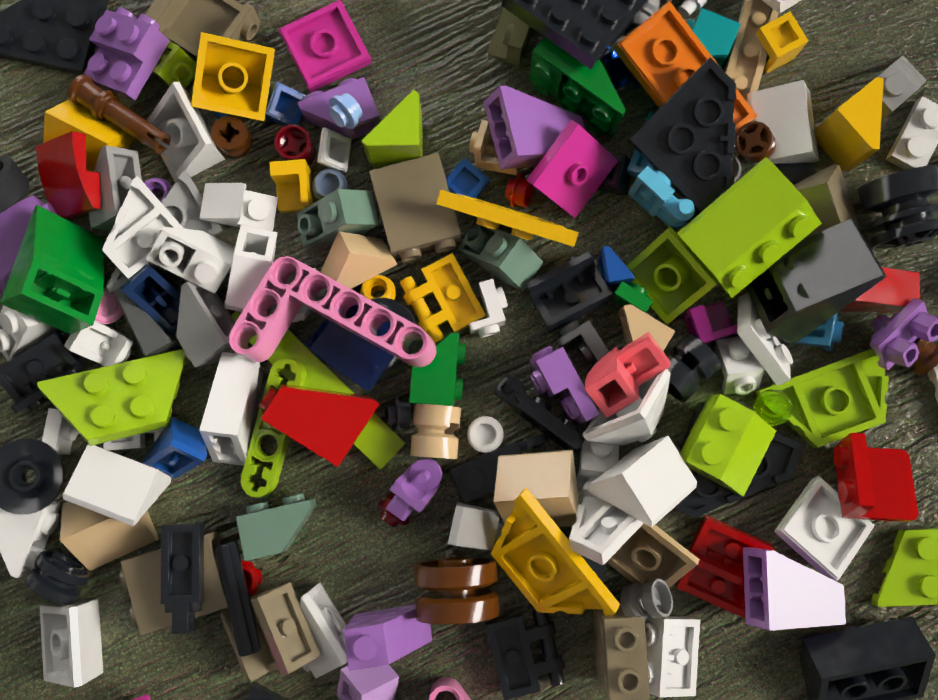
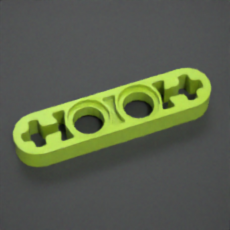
[241,358,307,497]

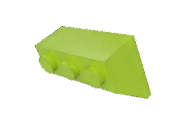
[677,157,822,298]

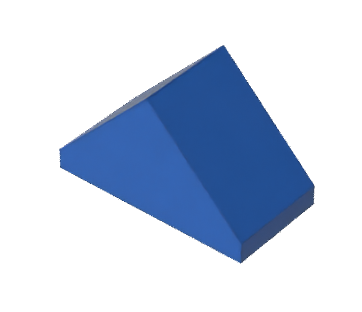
[142,417,207,479]

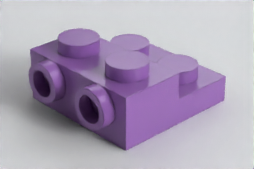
[84,7,170,101]
[529,346,600,424]

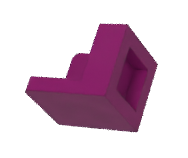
[682,301,738,344]

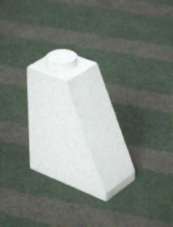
[199,352,263,466]

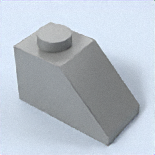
[878,56,927,121]
[89,145,142,230]
[176,281,235,367]
[448,502,505,550]

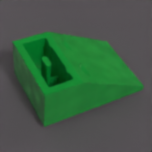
[528,37,626,140]
[0,205,104,334]

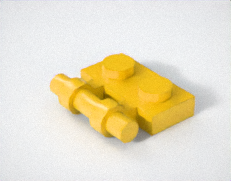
[400,253,486,344]

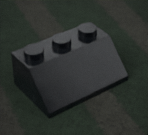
[800,616,936,700]

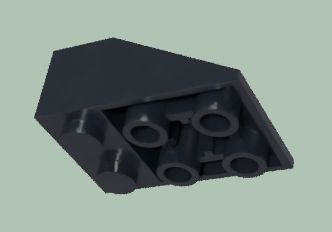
[746,219,887,344]

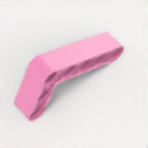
[229,256,436,367]

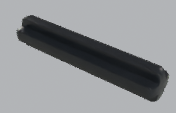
[215,542,261,657]

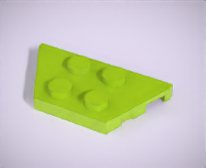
[755,348,889,448]
[37,349,187,446]
[871,528,938,607]

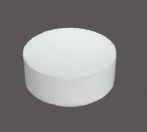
[467,416,503,453]

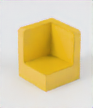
[756,11,808,74]
[269,159,313,213]

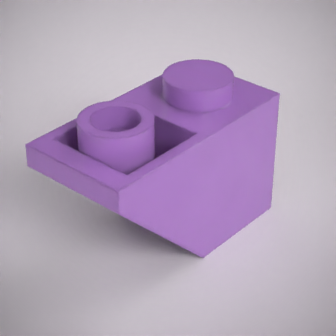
[298,77,381,140]

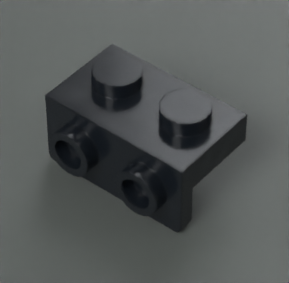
[527,251,613,333]
[0,330,84,413]

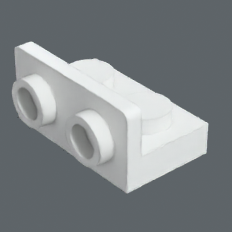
[645,616,700,697]

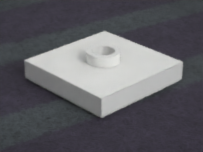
[774,476,875,582]

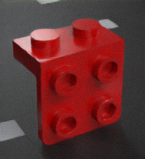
[833,433,919,522]

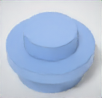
[329,93,362,129]

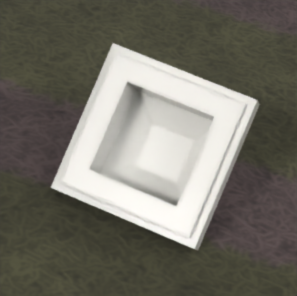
[317,127,351,173]

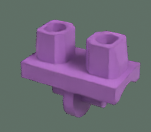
[870,298,938,370]
[386,458,442,521]

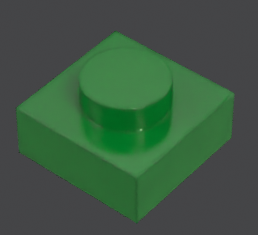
[613,281,653,313]

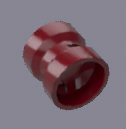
[274,124,316,166]

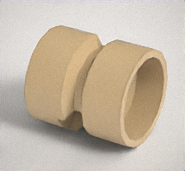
[410,404,461,459]

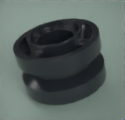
[25,551,91,604]

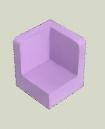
[336,665,399,700]

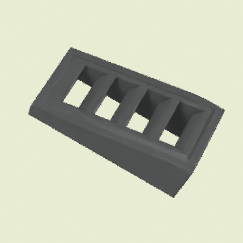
[114,288,180,356]

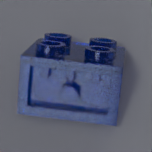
[305,290,395,391]

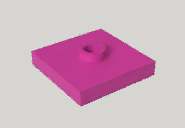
[278,0,372,93]
[527,120,618,218]

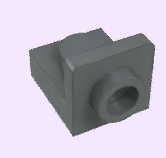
[555,320,609,365]

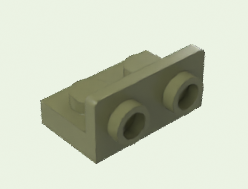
[488,8,533,67]

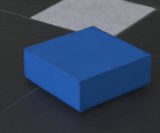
[446,158,490,198]

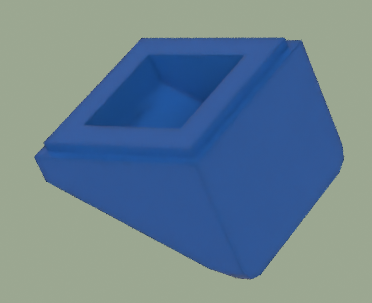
[265,82,306,126]
[597,246,635,287]

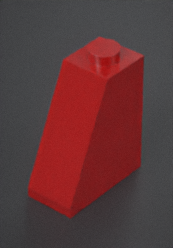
[839,267,920,313]
[259,384,380,467]

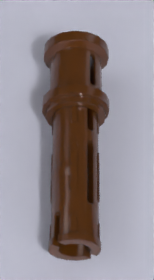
[67,74,171,154]

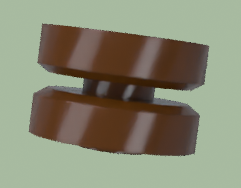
[414,557,499,625]

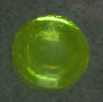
[754,389,793,426]

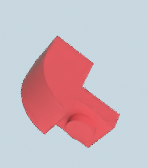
[584,332,671,418]

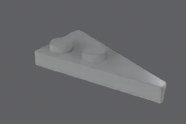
[106,170,223,293]

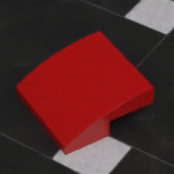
[36,131,101,219]
[676,515,775,618]

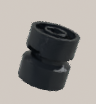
[666,334,721,403]

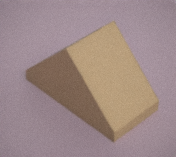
[320,231,397,289]
[618,304,675,351]

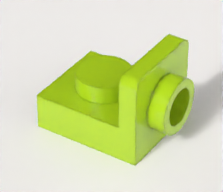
[152,41,197,89]

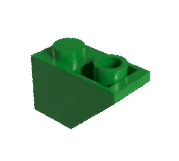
[409,333,466,407]

